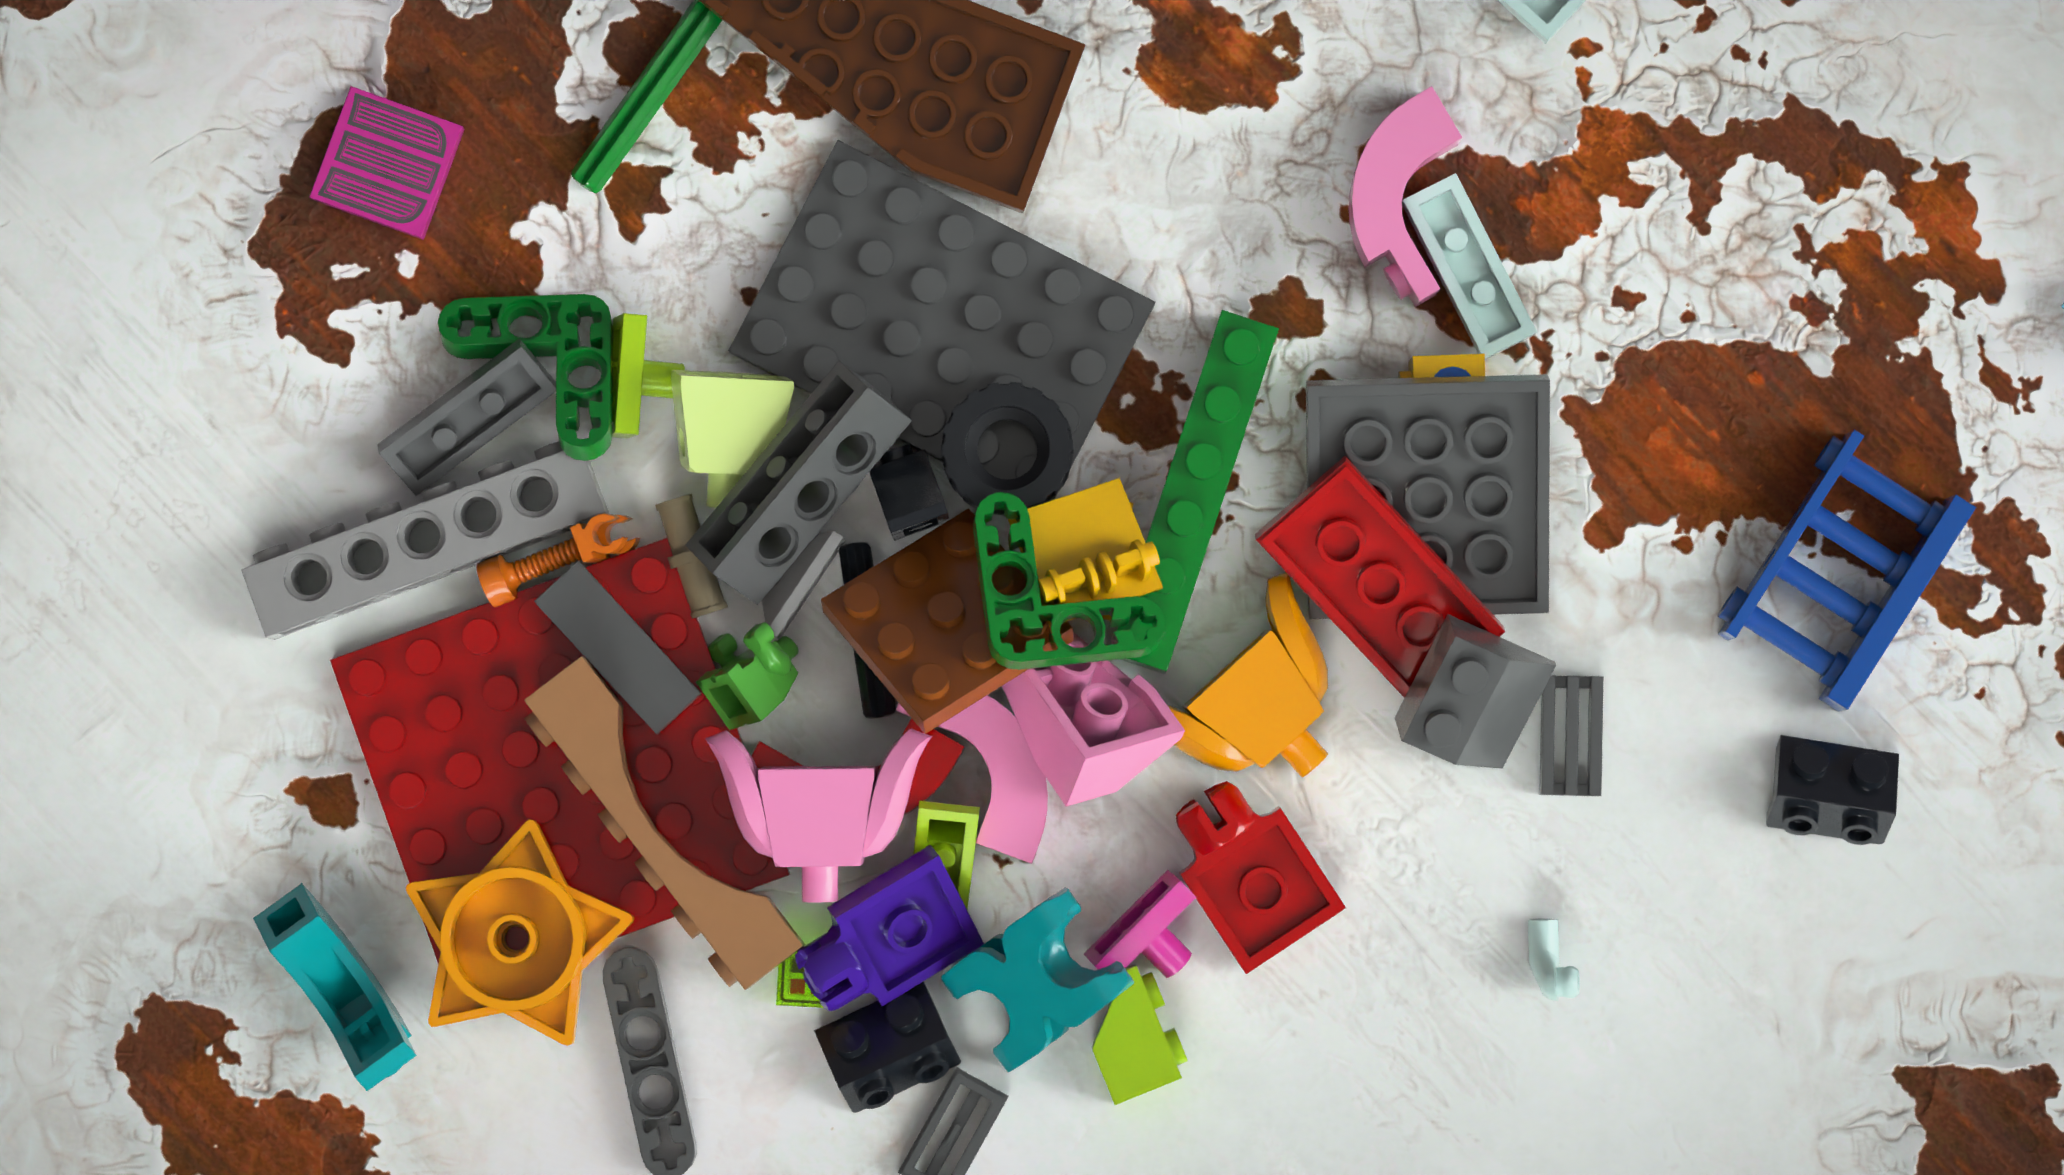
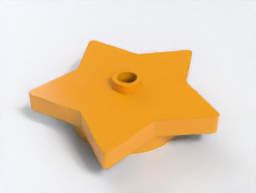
[406,820,634,1046]

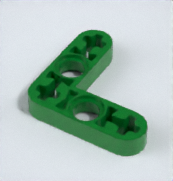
[438,294,613,461]
[973,492,1166,670]

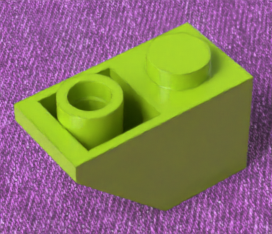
[1092,964,1188,1105]

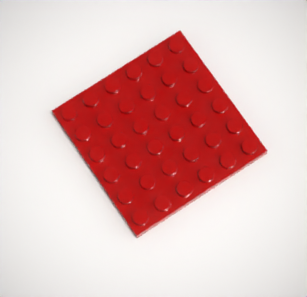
[330,538,791,963]

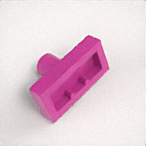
[1084,870,1196,978]

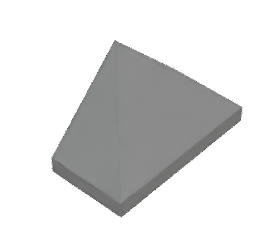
[762,530,846,639]

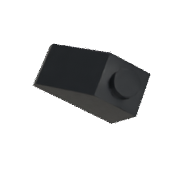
[869,444,950,541]

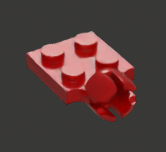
[1176,781,1346,974]

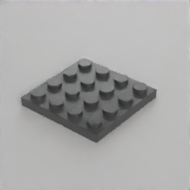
[1306,374,1550,619]

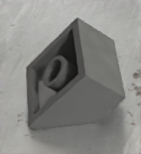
[1395,614,1556,769]

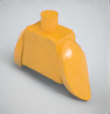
[1167,572,1328,778]

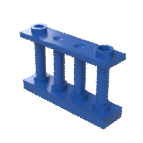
[1718,429,1977,712]

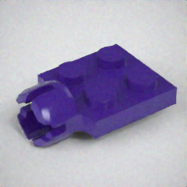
[794,845,984,1011]

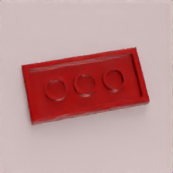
[1255,456,1505,698]

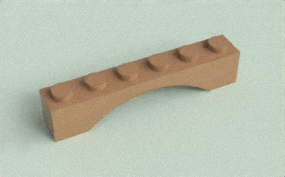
[524,656,806,990]

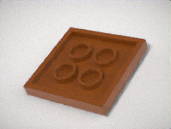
[821,508,1074,734]

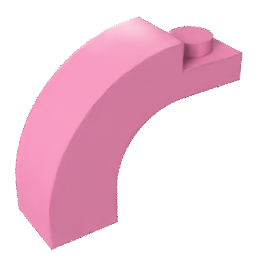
[1348,86,1462,307]
[896,695,1048,864]

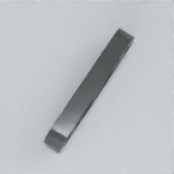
[602,948,697,1175]

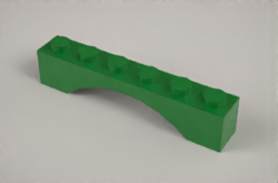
[1117,310,1279,674]

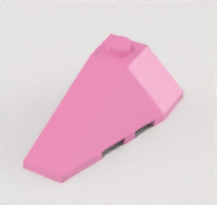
[1002,632,1185,807]

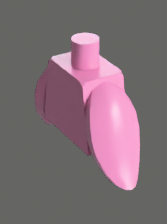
[705,729,932,902]

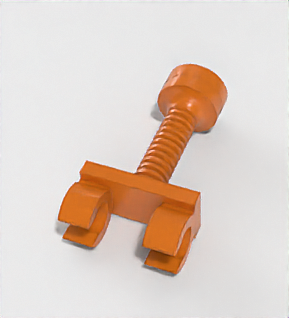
[476,514,641,607]

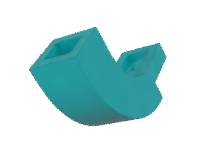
[253,883,417,1091]

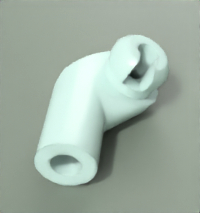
[1528,919,1580,1001]

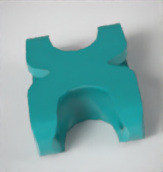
[941,887,1134,1072]

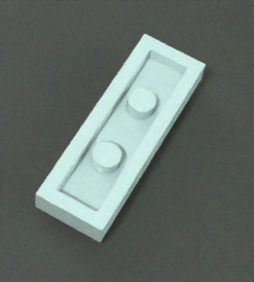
[1402,173,1537,360]

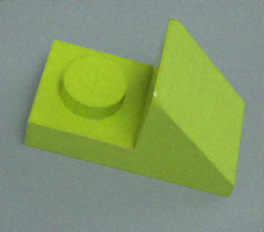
[913,801,980,910]

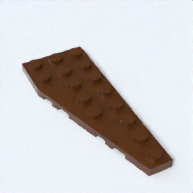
[698,0,1086,214]

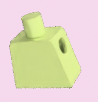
[671,370,794,508]

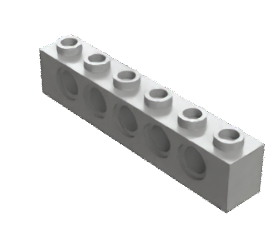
[241,441,609,640]

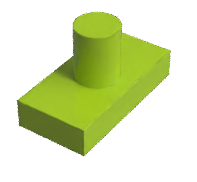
[612,313,685,439]

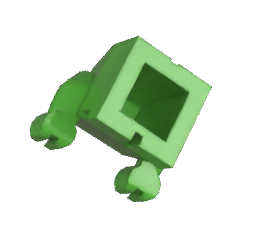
[696,622,799,730]

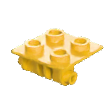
[1008,478,1163,627]

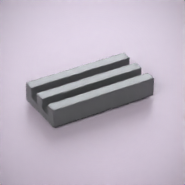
[1539,675,1604,796]
[898,1067,1009,1175]

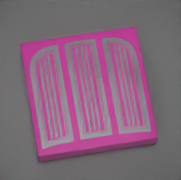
[310,86,465,240]

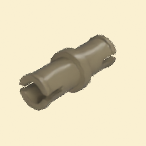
[655,493,728,619]

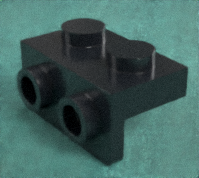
[1766,735,1899,845]
[814,981,961,1113]

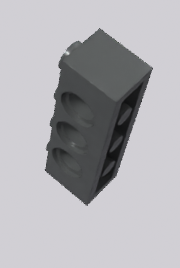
[686,360,912,605]

